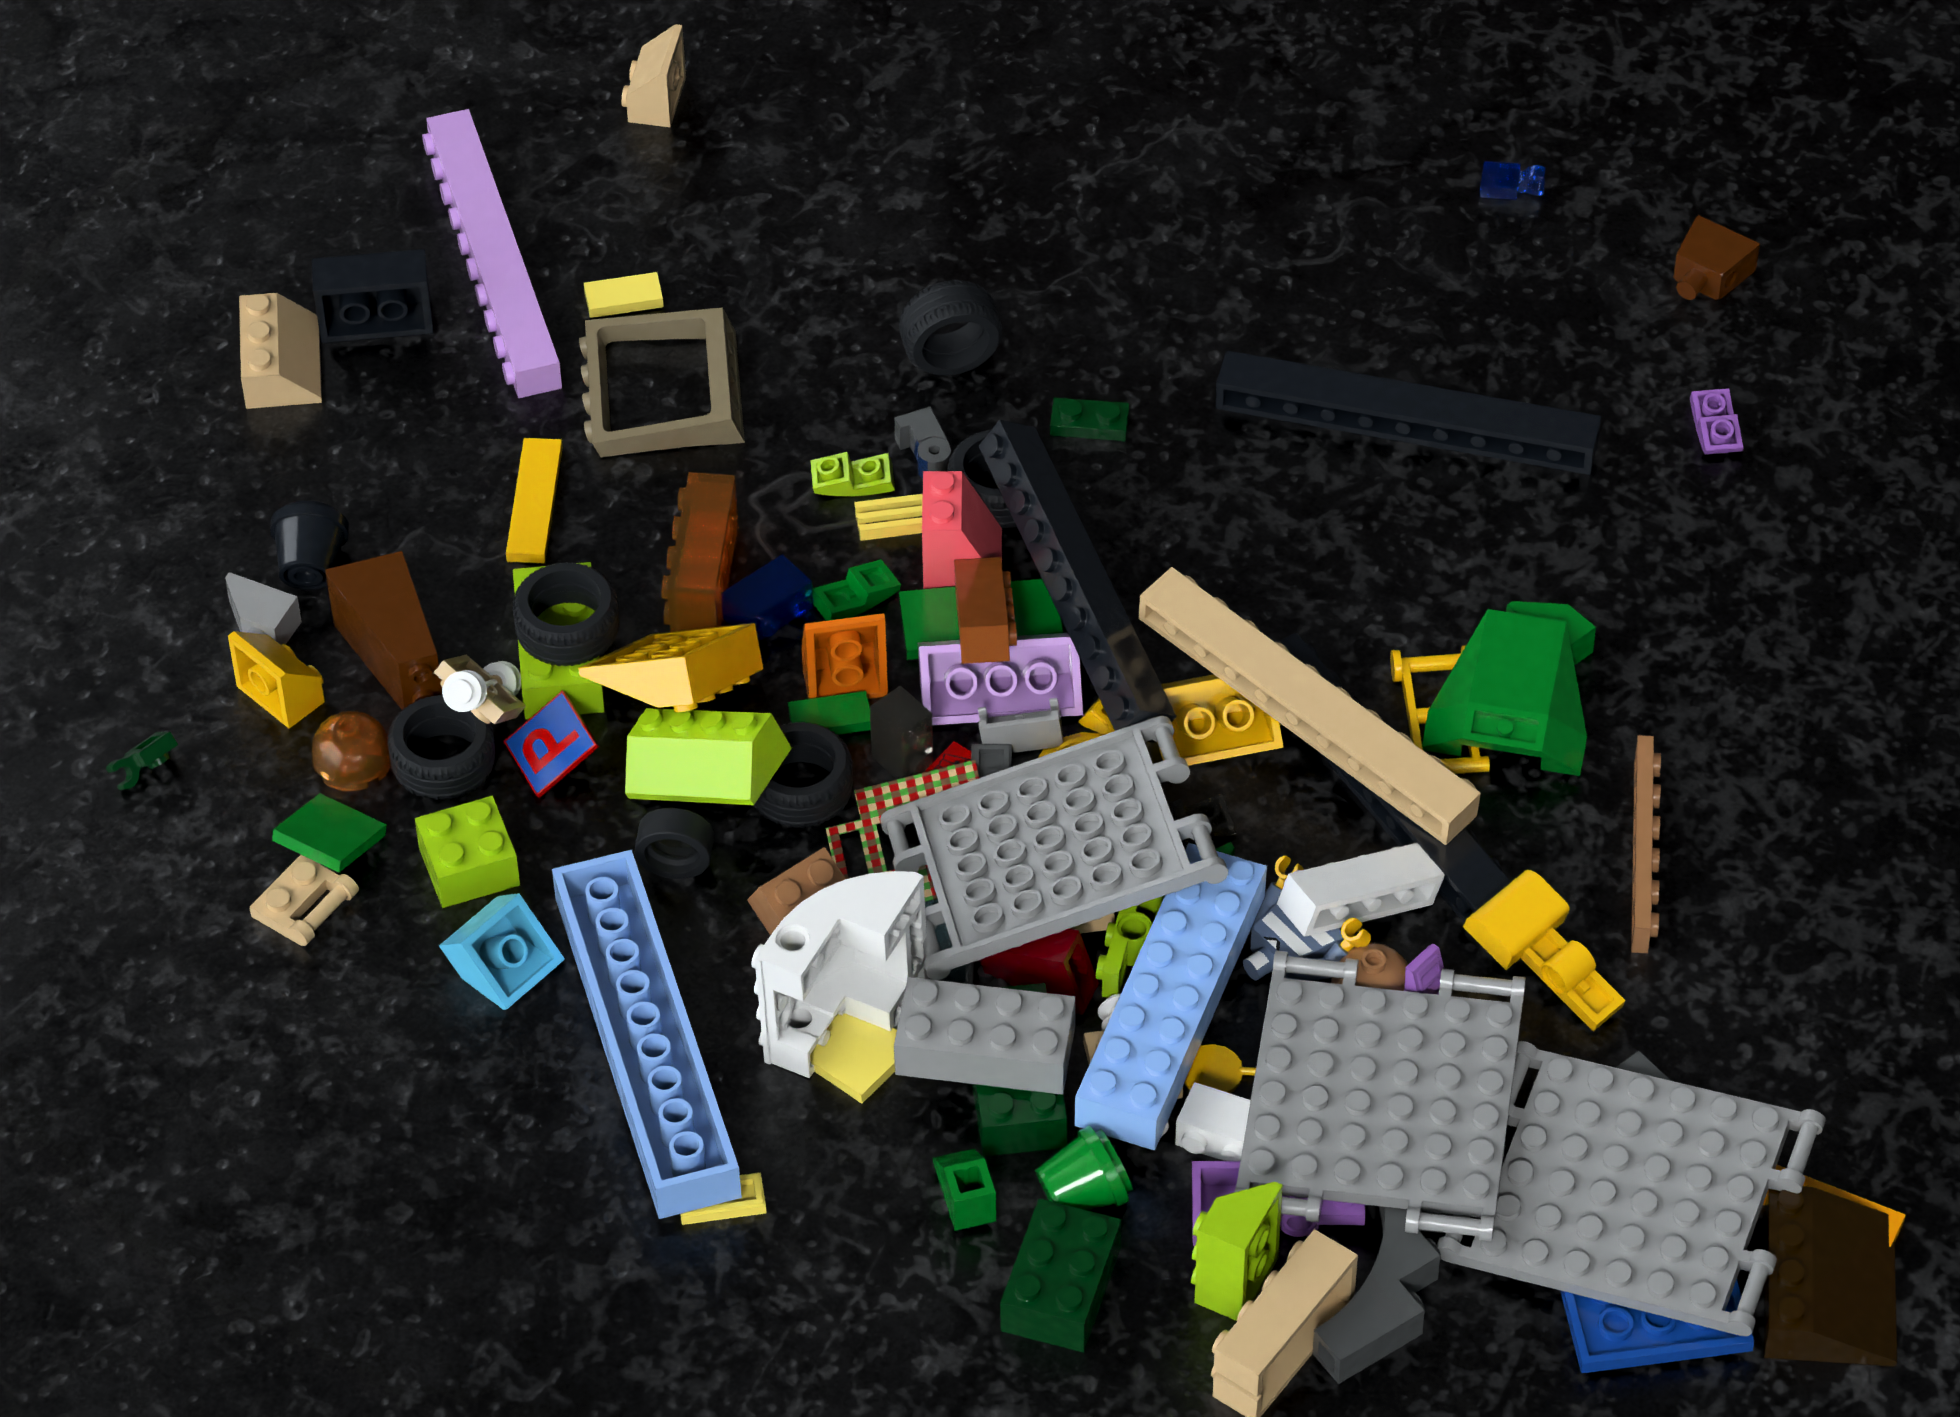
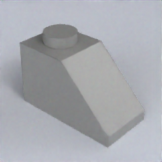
[225,572,302,645]

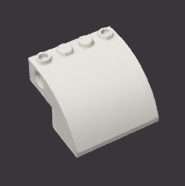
[751,871,929,1078]

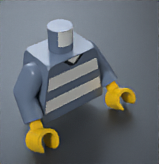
[1243,856,1371,981]

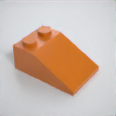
[801,613,888,699]

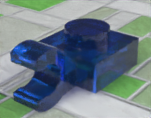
[1480,161,1545,200]

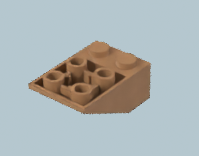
[747,847,846,935]

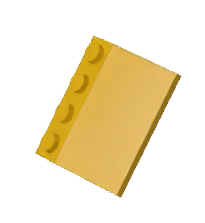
[578,623,763,712]

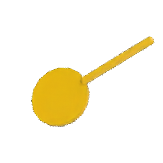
[1184,1044,1256,1093]

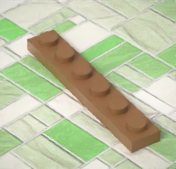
[1631,735,1661,954]

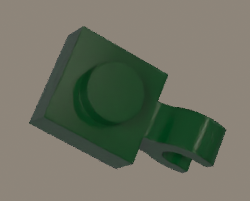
[106,731,178,790]

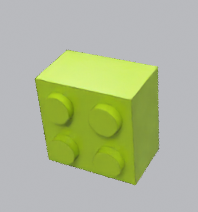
[415,795,520,908]

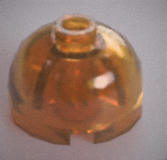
[312,710,391,791]

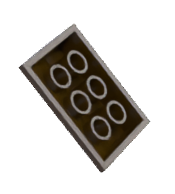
[1764,1186,1897,1367]

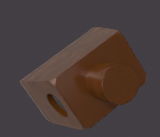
[1673,215,1760,300]

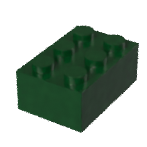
[1000,1198,1121,1353]

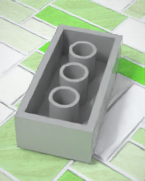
[894,977,1075,1095]

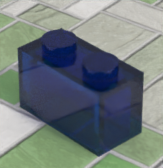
[721,554,813,642]

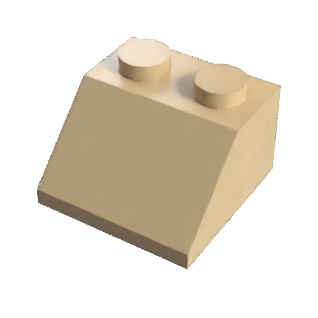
[621,24,686,127]

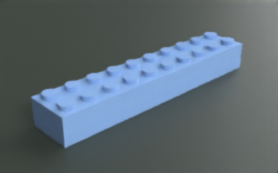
[552,850,742,1219]

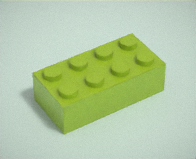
[513,562,604,719]

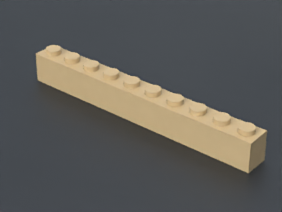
[1138,567,1481,845]

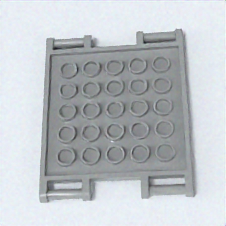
[880,716,1228,980]
[1234,951,1526,1242]
[1437,1041,1826,1336]

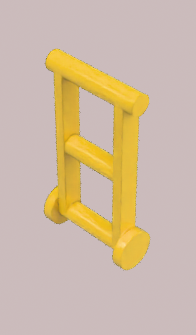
[1390,645,1490,774]

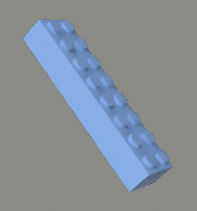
[1075,843,1267,1151]

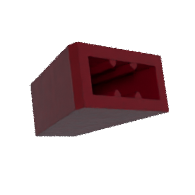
[980,929,1099,1015]

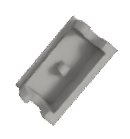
[978,698,1063,753]

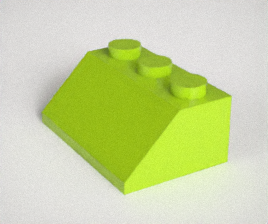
[1191,1182,1283,1321]

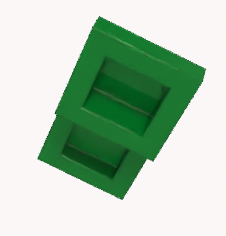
[810,559,901,621]

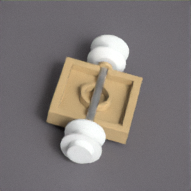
[434,655,526,724]

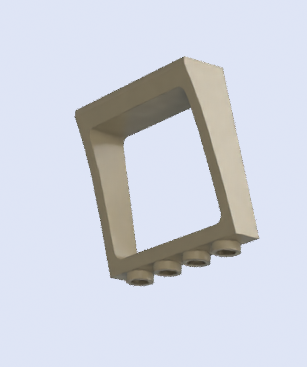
[579,307,745,457]

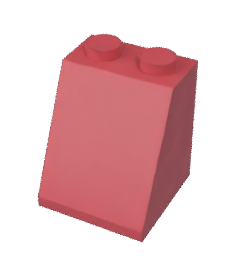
[922,471,1002,589]

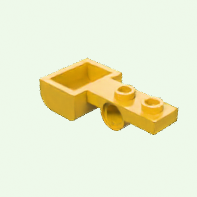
[1463,870,1626,1032]

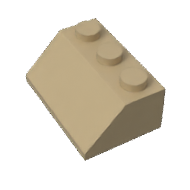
[239,293,322,409]

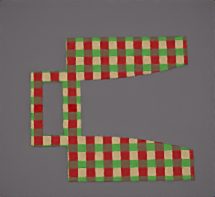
[825,760,979,902]

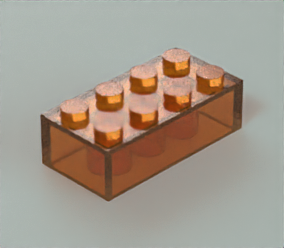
[661,472,739,632]

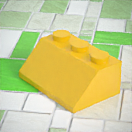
[1157,674,1284,766]

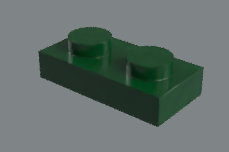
[1050,397,1129,441]

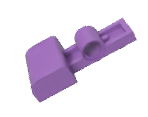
[1192,1161,1365,1247]

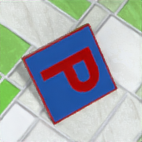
[503,690,599,798]

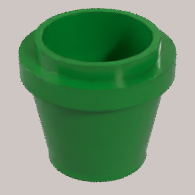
[1035,1125,1133,1211]

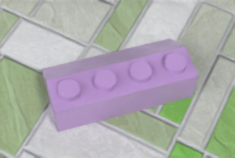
[917,633,1083,726]

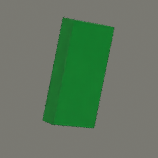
[788,691,873,735]

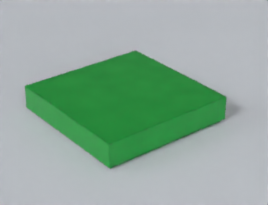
[272,793,387,873]

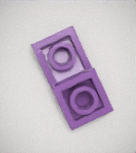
[1690,388,1743,454]

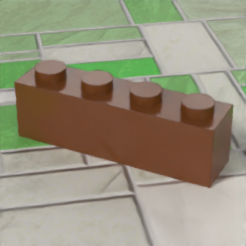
[954,557,1017,664]

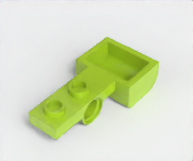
[1096,895,1165,998]

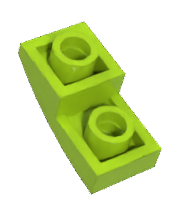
[810,452,895,496]

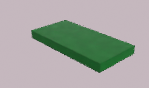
[899,579,1063,660]

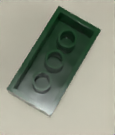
[972,983,1067,1157]

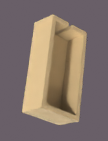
[1211,1229,1358,1417]

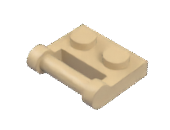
[250,855,359,946]

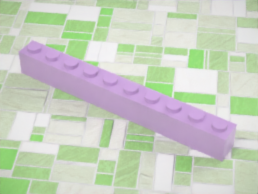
[422,109,562,398]

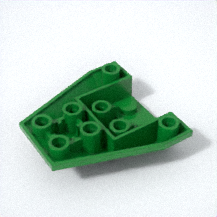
[1422,609,1587,776]

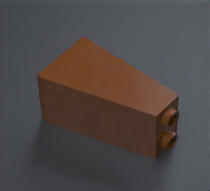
[325,551,443,710]

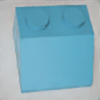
[439,893,565,1010]

